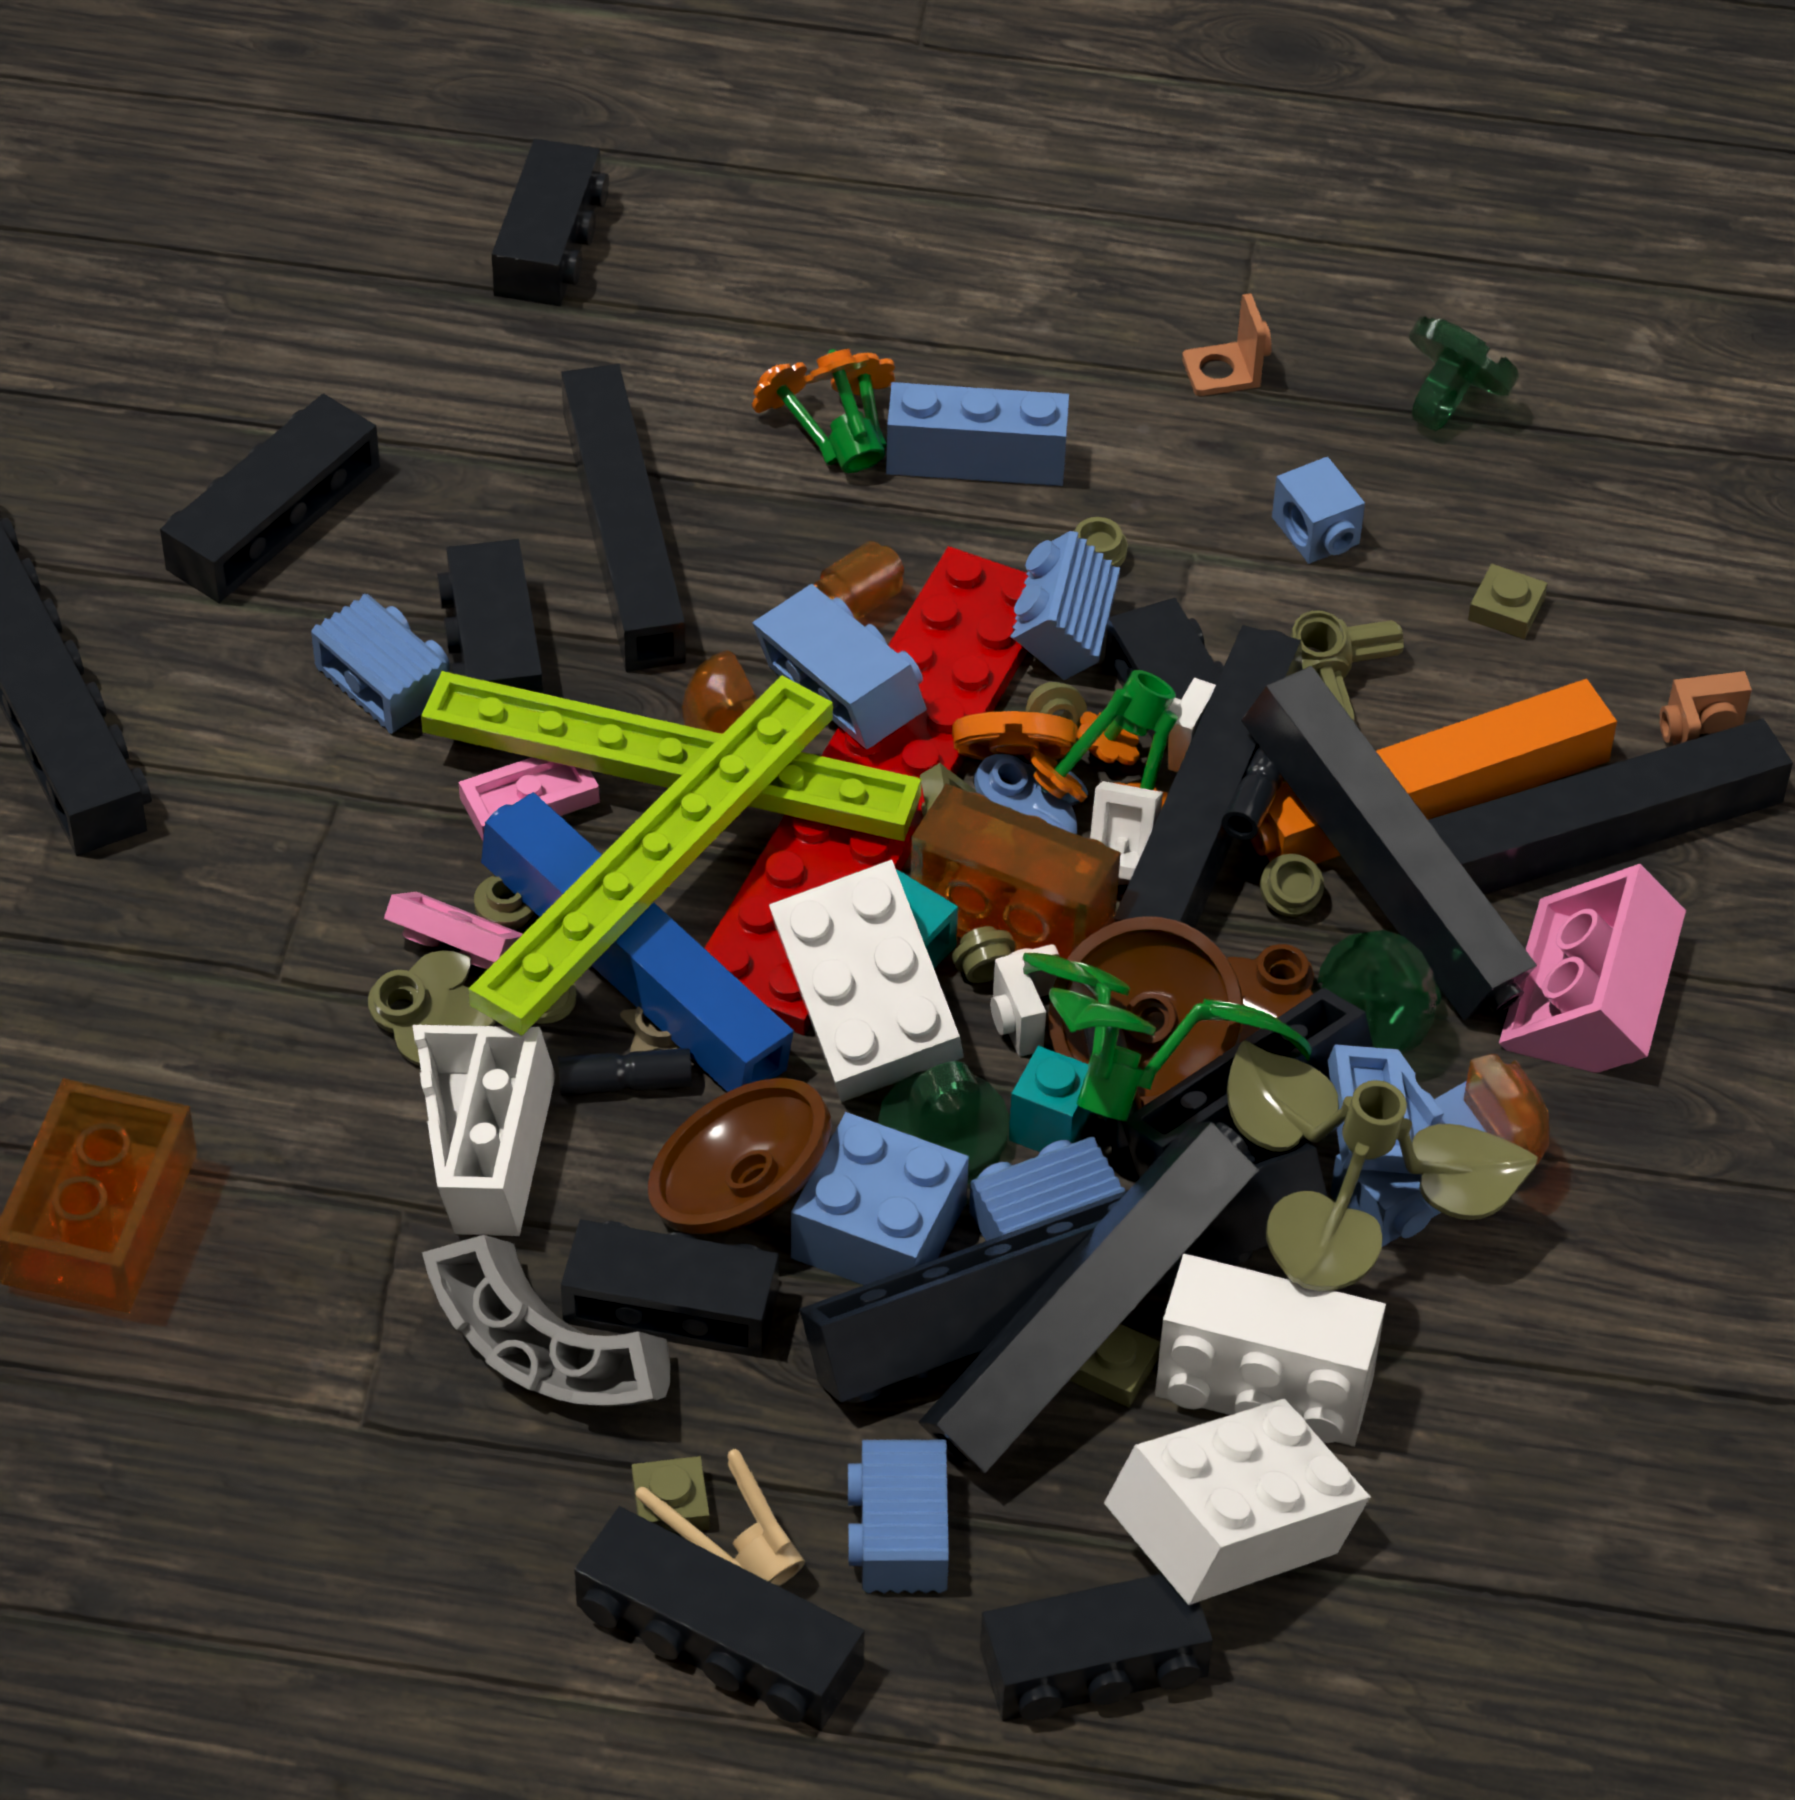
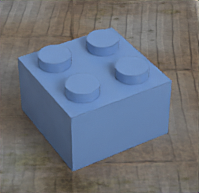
[791,1112,969,1285]

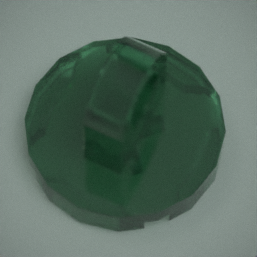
[1409,316,1519,431]
[1317,930,1441,1056]
[878,1061,1010,1184]

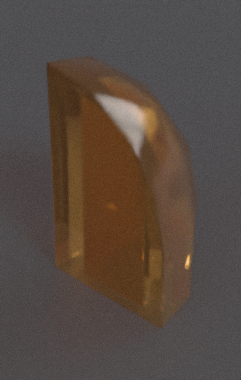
[682,650,755,734]
[1463,1054,1550,1166]

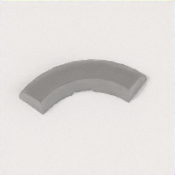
[422,1235,670,1407]

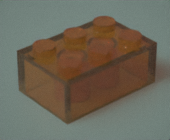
[911,783,1121,959]
[0,1078,197,1313]

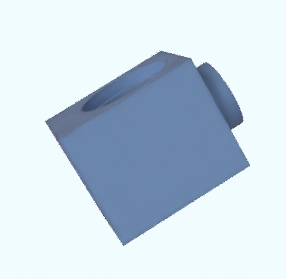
[1272,456,1365,564]

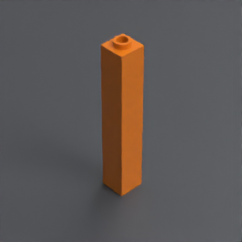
[1251,678,1617,864]

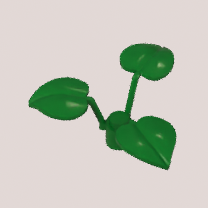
[1022,953,1312,1121]

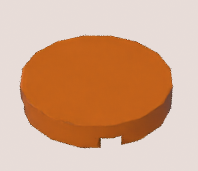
[952,711,1077,763]

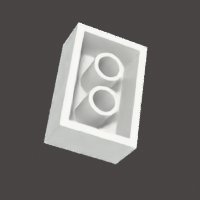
[769,860,964,1103]
[1155,1254,1386,1447]
[1104,1398,1370,1605]

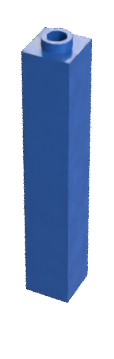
[481,792,794,1092]

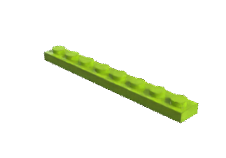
[421,671,922,841]
[468,675,833,1036]

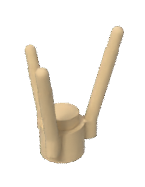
[635,1449,805,1586]

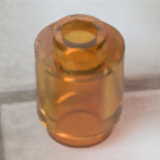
[813,541,904,620]

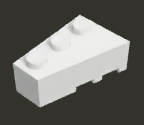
[412,1025,556,1236]

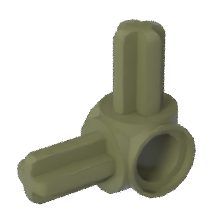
[1290,611,1404,721]

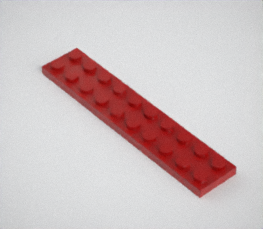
[704,546,1029,1036]

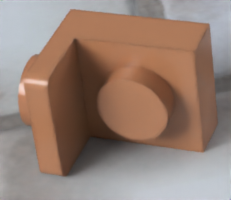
[1660,671,1752,745]

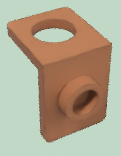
[1182,293,1272,396]

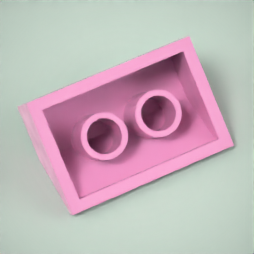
[1499,864,1686,1073]

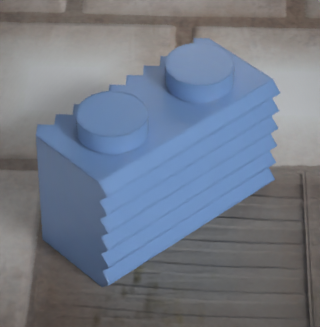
[1010,531,1120,680]
[311,593,450,734]
[969,1137,1125,1241]
[848,1440,949,1594]

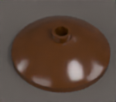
[1049,916,1244,1107]
[648,1078,831,1234]

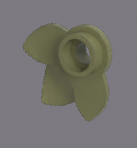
[368,951,496,1066]

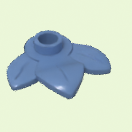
[974,753,1088,854]

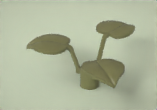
[1227,1040,1537,1291]

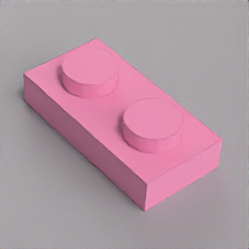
[459,757,600,841]
[384,892,523,969]

